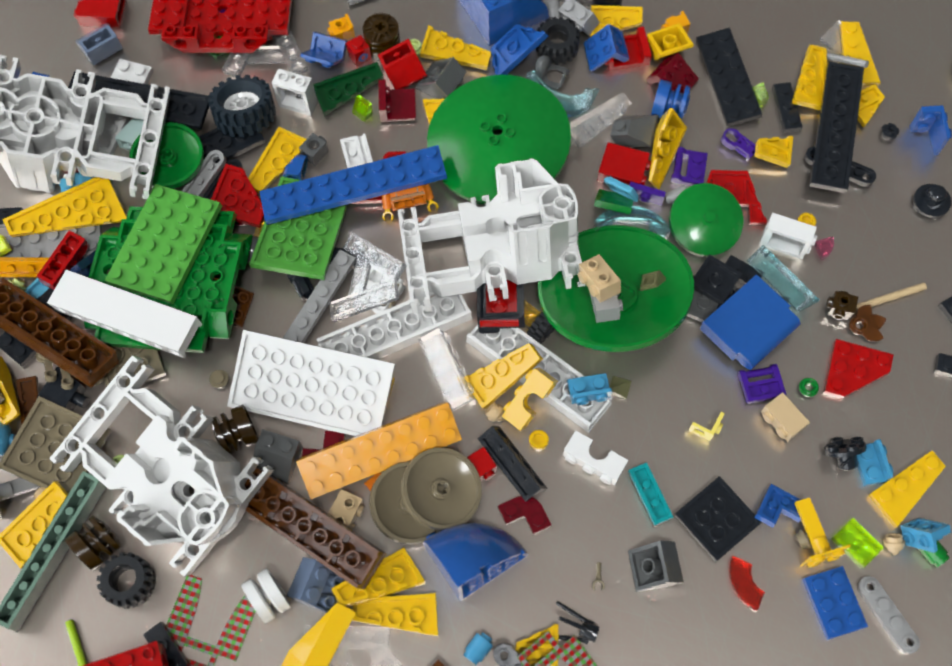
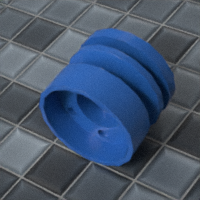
[651,79,690,120]

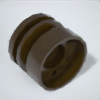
[362,13,401,61]
[212,404,259,454]
[65,515,122,571]

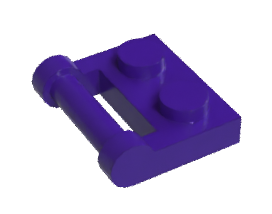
[671,147,708,186]
[738,364,787,404]

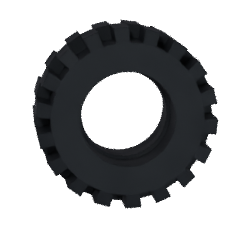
[536,17,580,65]
[97,552,156,609]

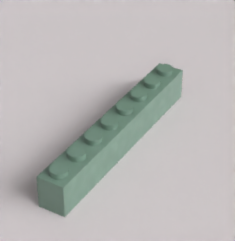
[0,471,106,632]

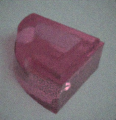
[814,236,834,260]

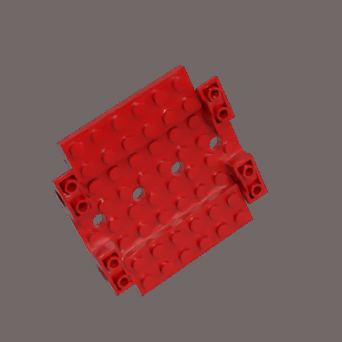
[148,0,292,53]

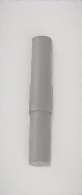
[827,52,869,68]

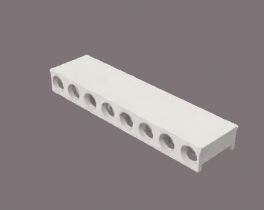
[47,270,202,358]
[316,292,472,360]
[466,325,613,433]

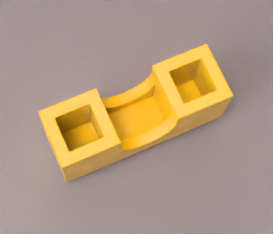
[502,367,559,431]

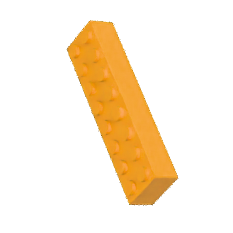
[296,401,462,499]

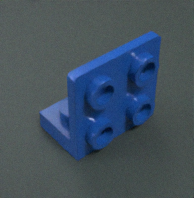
[584,24,629,71]
[910,105,952,155]

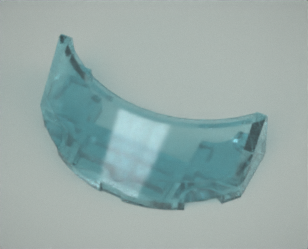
[526,70,599,118]
[593,206,670,240]
[747,245,820,312]

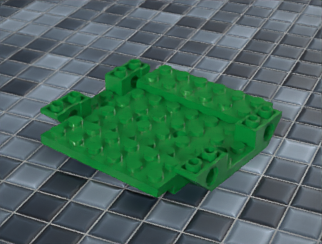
[84,206,253,353]

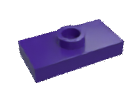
[629,182,666,206]

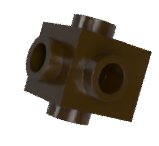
[826,291,859,321]

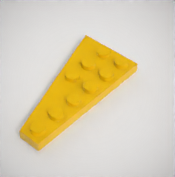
[3,177,127,237]

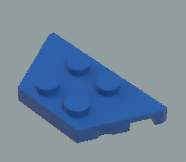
[491,24,548,75]

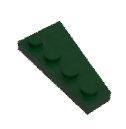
[313,62,384,116]

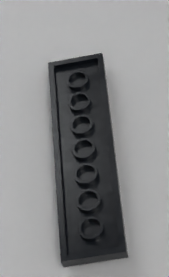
[809,61,864,193]
[68,71,210,130]

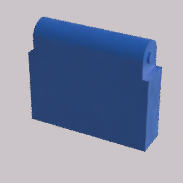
[700,274,801,370]

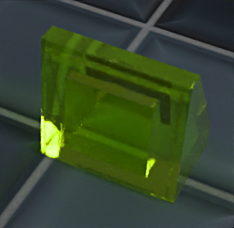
[752,83,769,105]
[352,95,373,122]

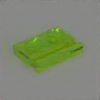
[831,518,884,569]

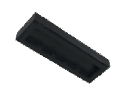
[143,622,190,666]

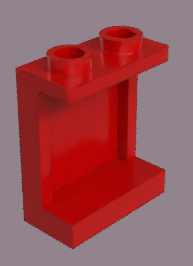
[604,27,652,72]
[597,142,651,185]

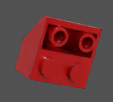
[378,39,427,89]

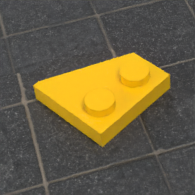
[857,84,885,127]
[754,136,793,168]
[516,624,559,666]

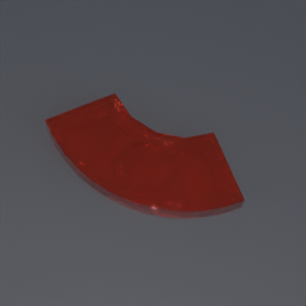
[729,556,765,612]

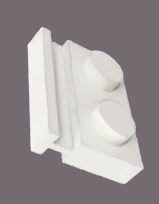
[340,134,373,168]

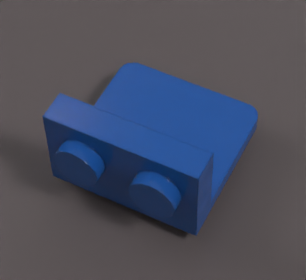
[300,31,348,68]

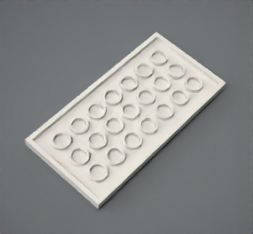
[227,330,396,436]

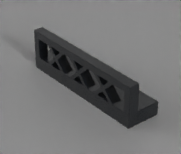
[478,426,548,502]

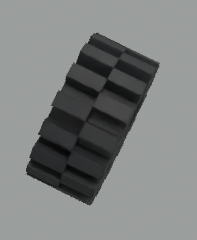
[527,312,555,344]

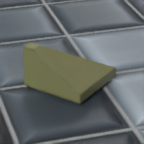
[640,270,666,291]
[610,376,632,399]

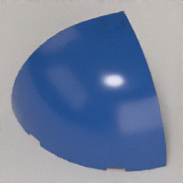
[459,0,549,46]
[423,523,528,601]

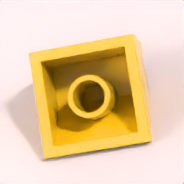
[647,23,694,60]

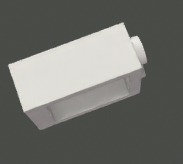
[272,68,318,116]
[759,212,817,259]

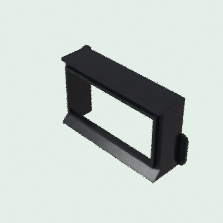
[477,283,525,334]

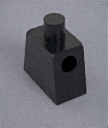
[36,367,90,411]

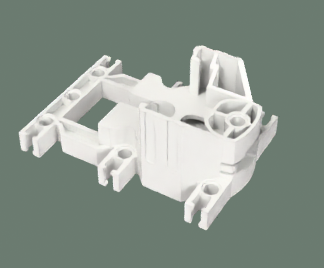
[0,55,170,199]
[397,159,585,314]
[49,355,274,576]

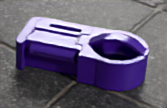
[721,128,756,161]

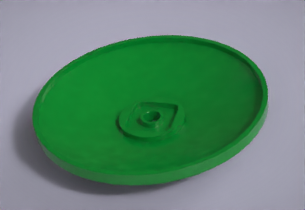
[427,75,571,205]
[538,225,694,352]

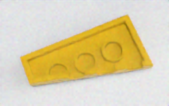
[840,21,881,87]
[420,25,491,70]
[791,44,827,110]
[248,127,306,194]
[462,343,543,409]
[868,450,946,528]
[331,548,425,607]
[352,593,438,637]

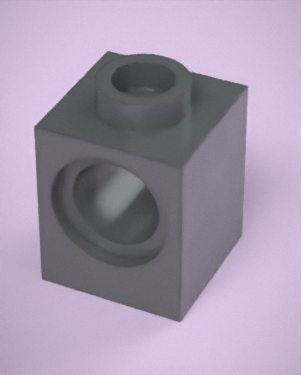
[299,133,329,166]

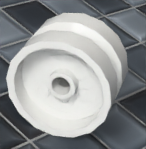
[241,568,291,624]

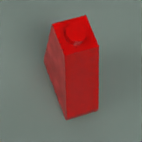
[74,0,127,28]

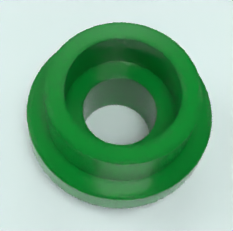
[799,378,819,397]

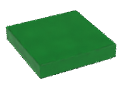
[594,189,634,214]

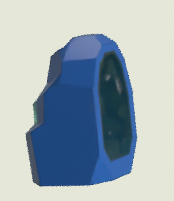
[283,154,308,180]

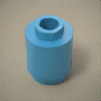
[463,632,493,666]

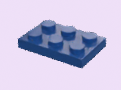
[802,566,868,640]

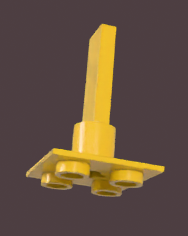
[794,497,851,568]

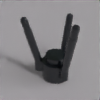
[556,601,600,644]

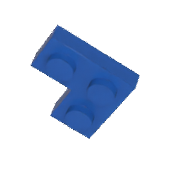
[754,484,801,528]

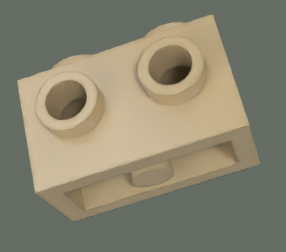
[578,254,621,303]
[761,392,810,442]
[328,489,365,531]

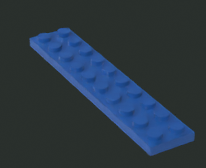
[260,145,447,225]

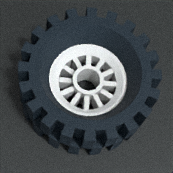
[208,75,276,137]

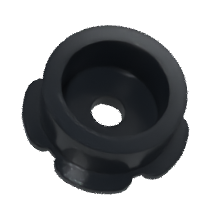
[881,123,899,140]

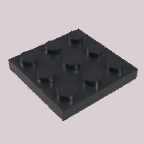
[674,476,762,563]

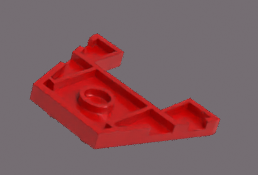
[706,170,767,225]

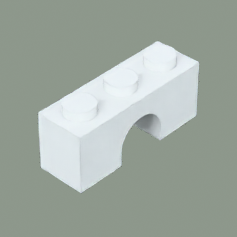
[563,430,628,485]

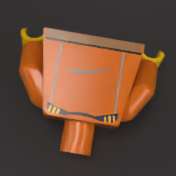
[382,183,439,221]

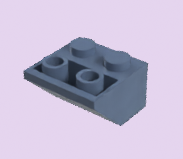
[75,24,123,66]
[287,557,345,613]

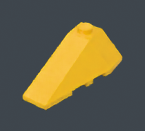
[649,108,687,190]
[0,356,20,425]
[281,602,356,666]

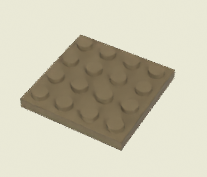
[0,396,112,494]

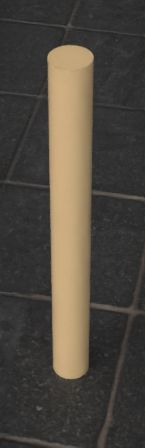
[856,282,927,312]

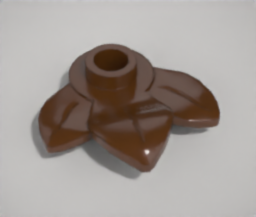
[849,305,886,342]

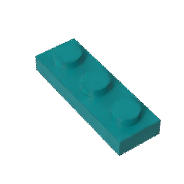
[628,462,673,527]

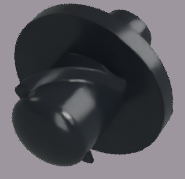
[913,184,952,219]
[824,437,867,471]

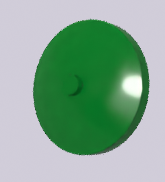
[129,123,204,189]
[669,183,744,257]

